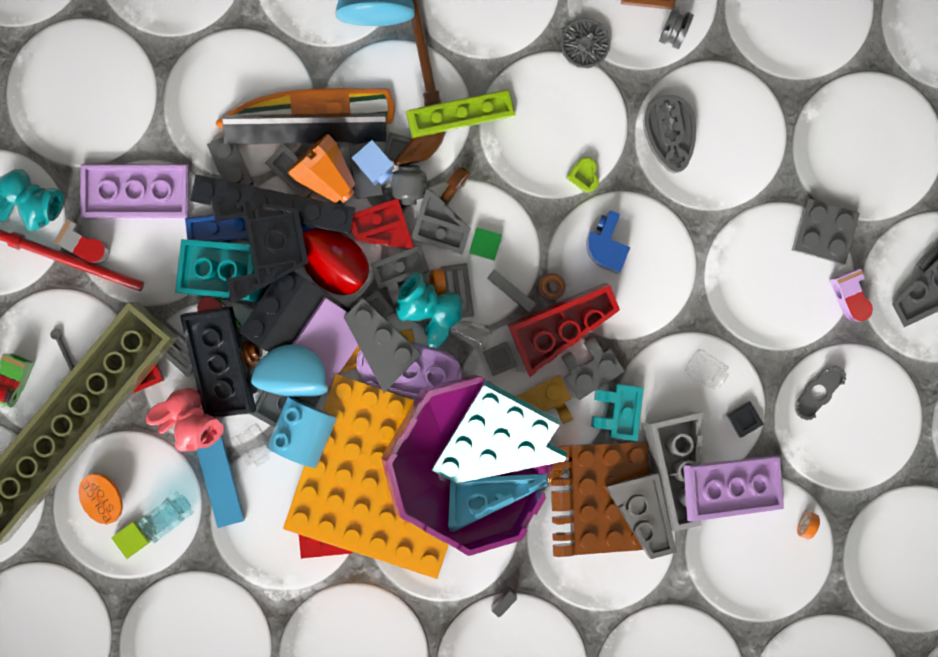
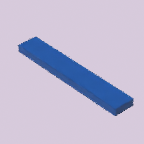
[185,200,346,242]

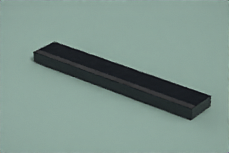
[222,113,386,144]

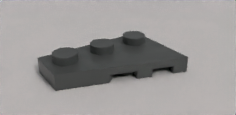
[892,260,938,328]
[344,297,422,392]
[604,472,677,559]

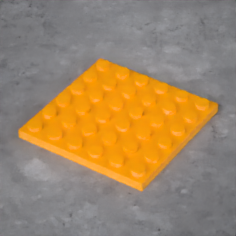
[283,374,449,579]

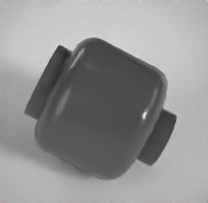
[392,165,427,205]

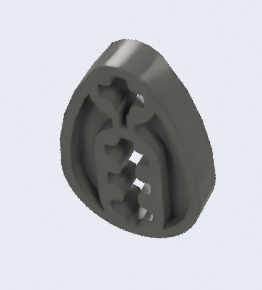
[643,95,696,173]

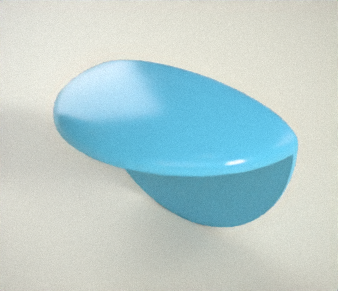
[335,0,415,26]
[251,344,329,398]

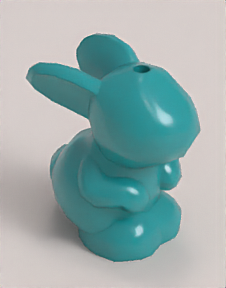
[0,169,65,232]
[396,272,463,348]

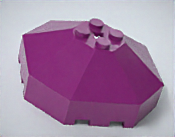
[381,374,553,556]

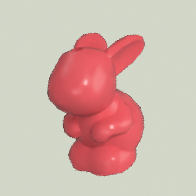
[146,388,224,452]

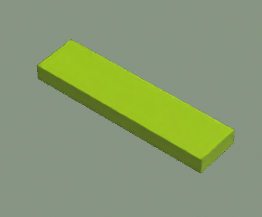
[406,89,515,138]

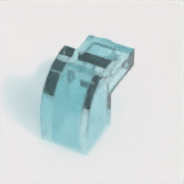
[138,491,194,544]

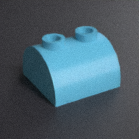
[267,397,337,468]

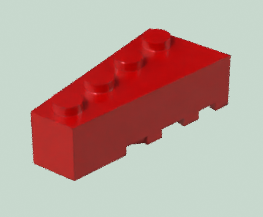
[507,283,620,377]

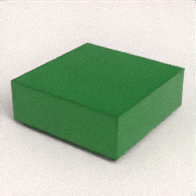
[469,227,502,261]

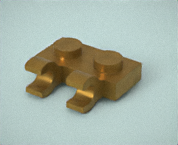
[516,375,573,424]

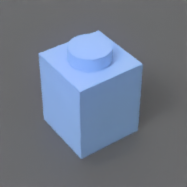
[352,140,395,185]

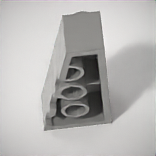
[643,412,703,532]

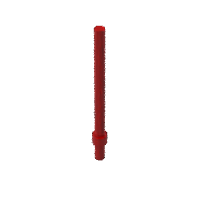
[0,229,144,292]

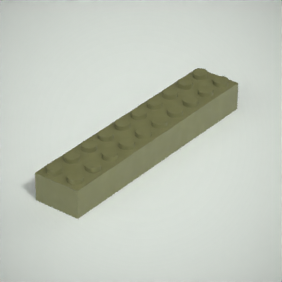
[0,302,179,545]

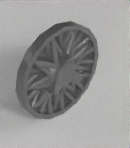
[561,18,611,69]

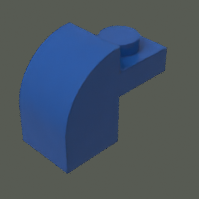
[586,210,631,274]

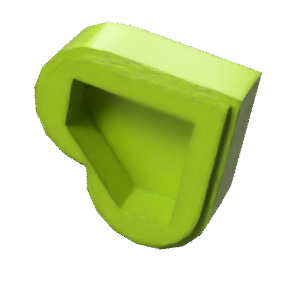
[566,157,599,193]

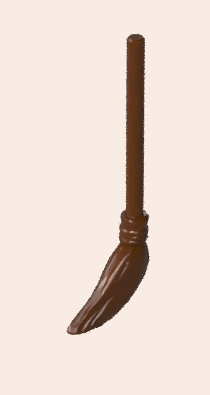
[393,0,446,166]

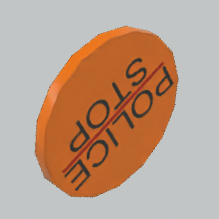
[78,473,123,525]

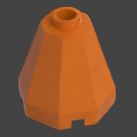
[287,134,355,203]

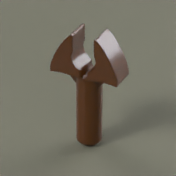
[440,167,471,205]

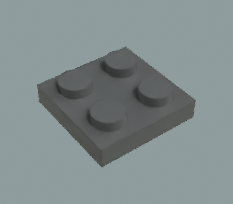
[791,198,860,265]

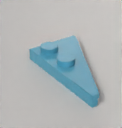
[448,474,548,532]

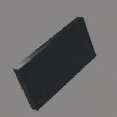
[180,306,257,418]

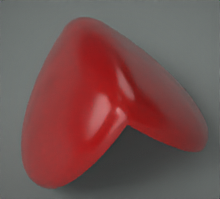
[303,228,369,296]

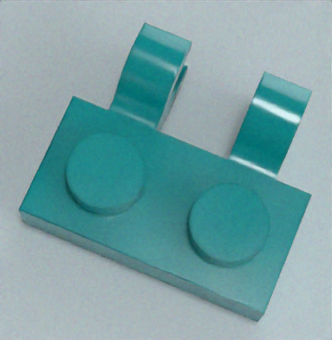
[591,384,644,441]

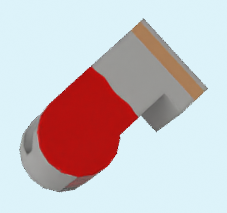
[54,219,110,264]

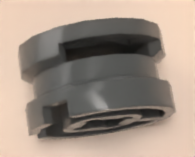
[659,6,694,50]

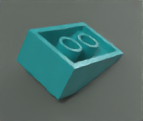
[175,239,264,302]

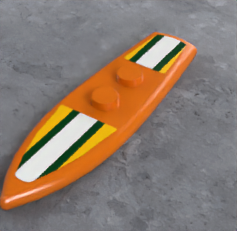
[216,88,395,129]

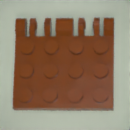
[551,441,649,557]

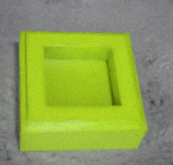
[111,521,150,559]

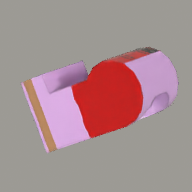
[829,269,873,322]

